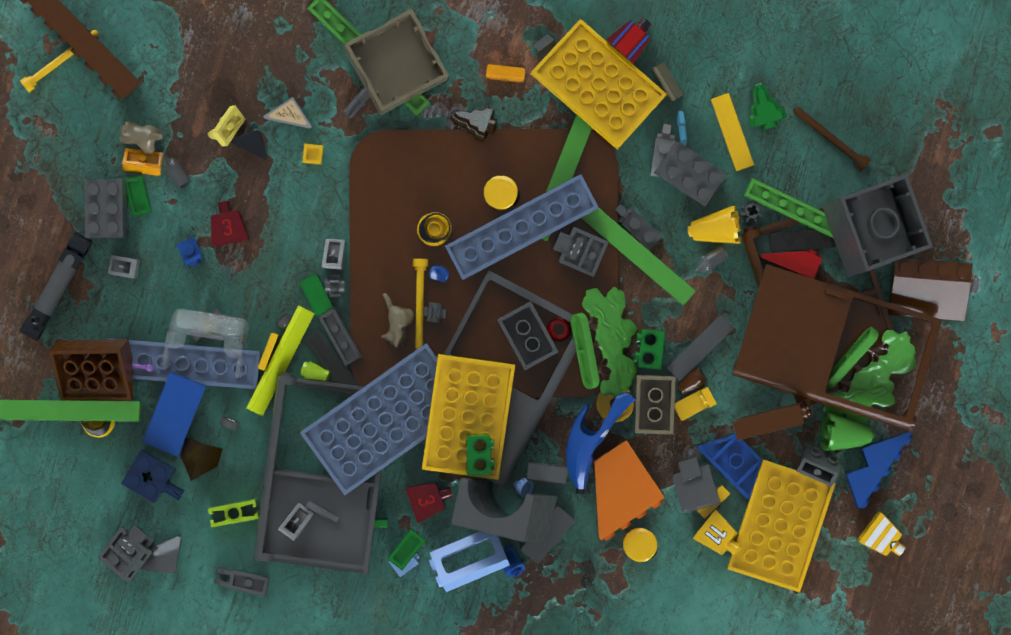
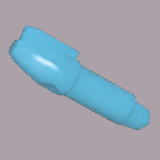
[677,111,687,146]

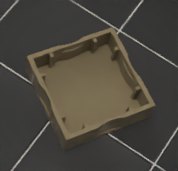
[343,9,449,115]

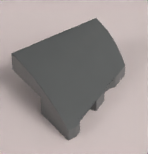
[140,536,182,574]

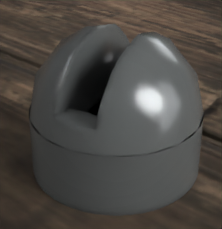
[276,313,292,330]

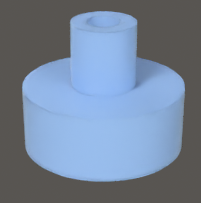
[513,478,534,498]

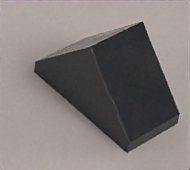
[231,130,268,160]

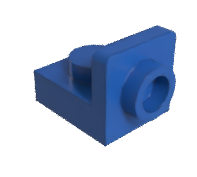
[177,237,204,267]
[503,544,526,578]

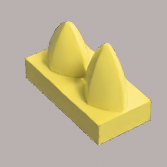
[208,105,246,147]

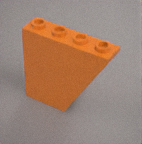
[594,439,665,541]

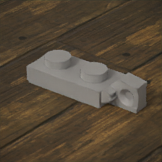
[650,124,675,177]

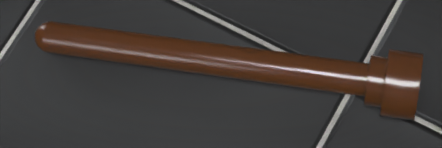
[793,107,871,172]

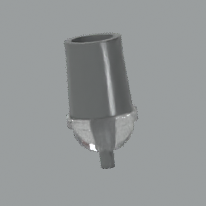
[164,155,191,189]
[695,245,729,273]

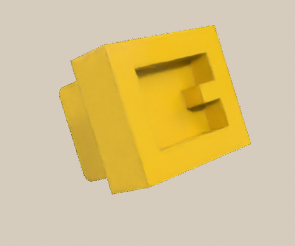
[674,386,717,421]

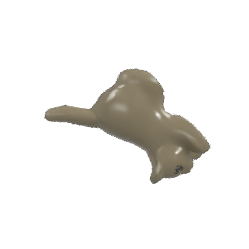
[119,121,163,154]
[381,293,414,347]

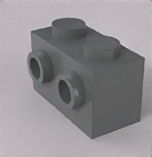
[797,444,842,487]

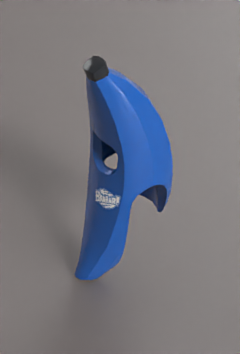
[565,392,637,494]

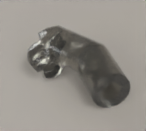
[580,559,597,588]

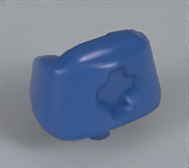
[429,265,449,282]

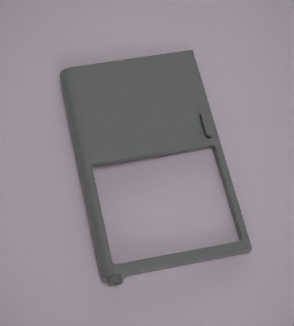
[420,270,589,487]
[253,372,382,574]

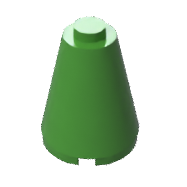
[819,413,875,451]

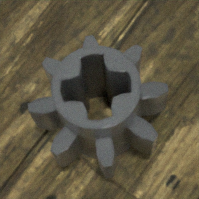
[740,199,763,223]
[325,274,345,297]
[423,302,447,323]

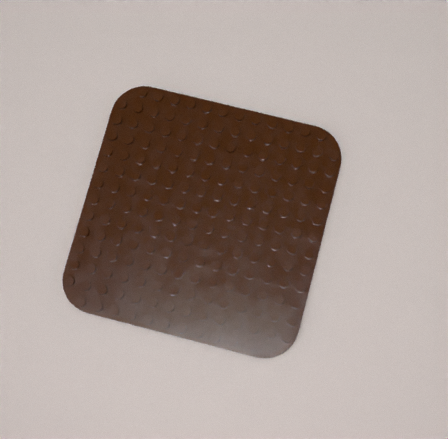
[349,129,618,397]

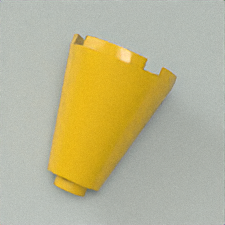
[688,205,742,244]

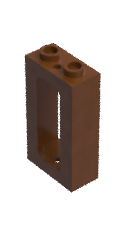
[733,401,812,441]

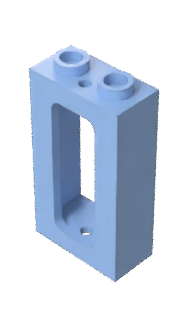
[429,531,510,592]

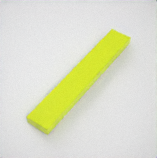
[246,305,315,416]

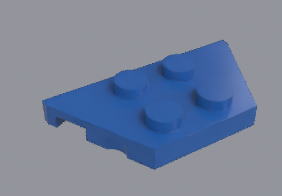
[696,433,762,500]

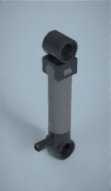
[20,232,93,341]

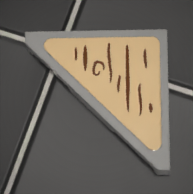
[263,97,312,129]

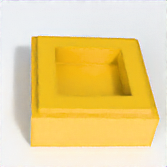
[302,143,324,165]

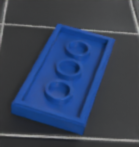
[142,372,206,457]

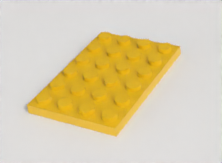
[530,19,667,150]
[422,354,515,480]
[727,459,836,593]

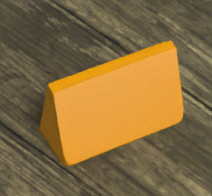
[486,64,525,83]
[122,148,164,176]

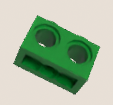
[634,329,665,370]
[466,434,494,475]

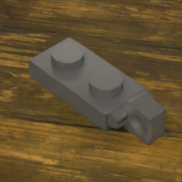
[615,204,662,250]

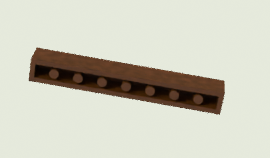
[21,0,142,100]

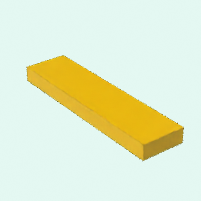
[710,93,754,171]

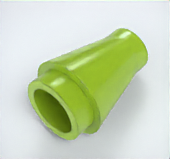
[301,361,331,382]

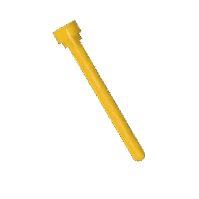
[20,30,99,93]
[413,259,428,350]

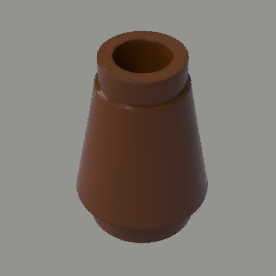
[678,368,707,394]

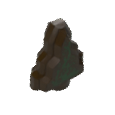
[450,107,497,142]

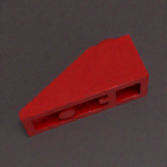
[759,249,822,279]

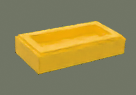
[258,333,280,371]

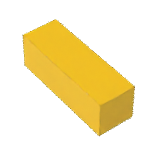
[697,485,730,519]

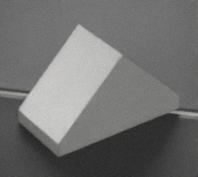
[322,239,345,270]
[108,255,141,279]
[278,503,314,541]

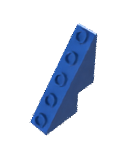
[845,431,913,509]

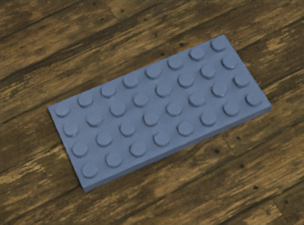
[300,343,437,496]

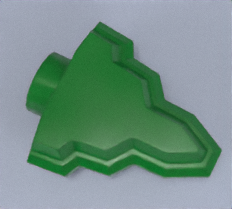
[749,83,787,130]

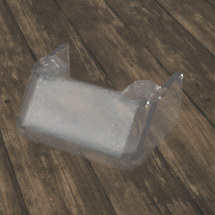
[162,309,249,378]

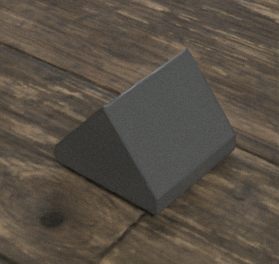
[533,34,556,58]

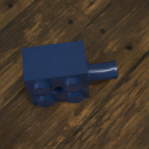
[121,449,185,503]

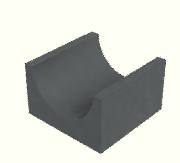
[822,174,933,277]
[451,478,557,542]

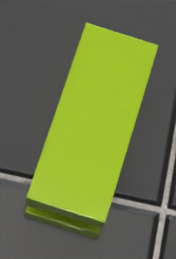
[208,498,259,528]

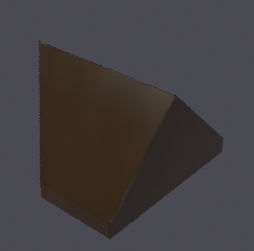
[181,437,223,481]

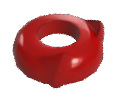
[547,317,571,342]

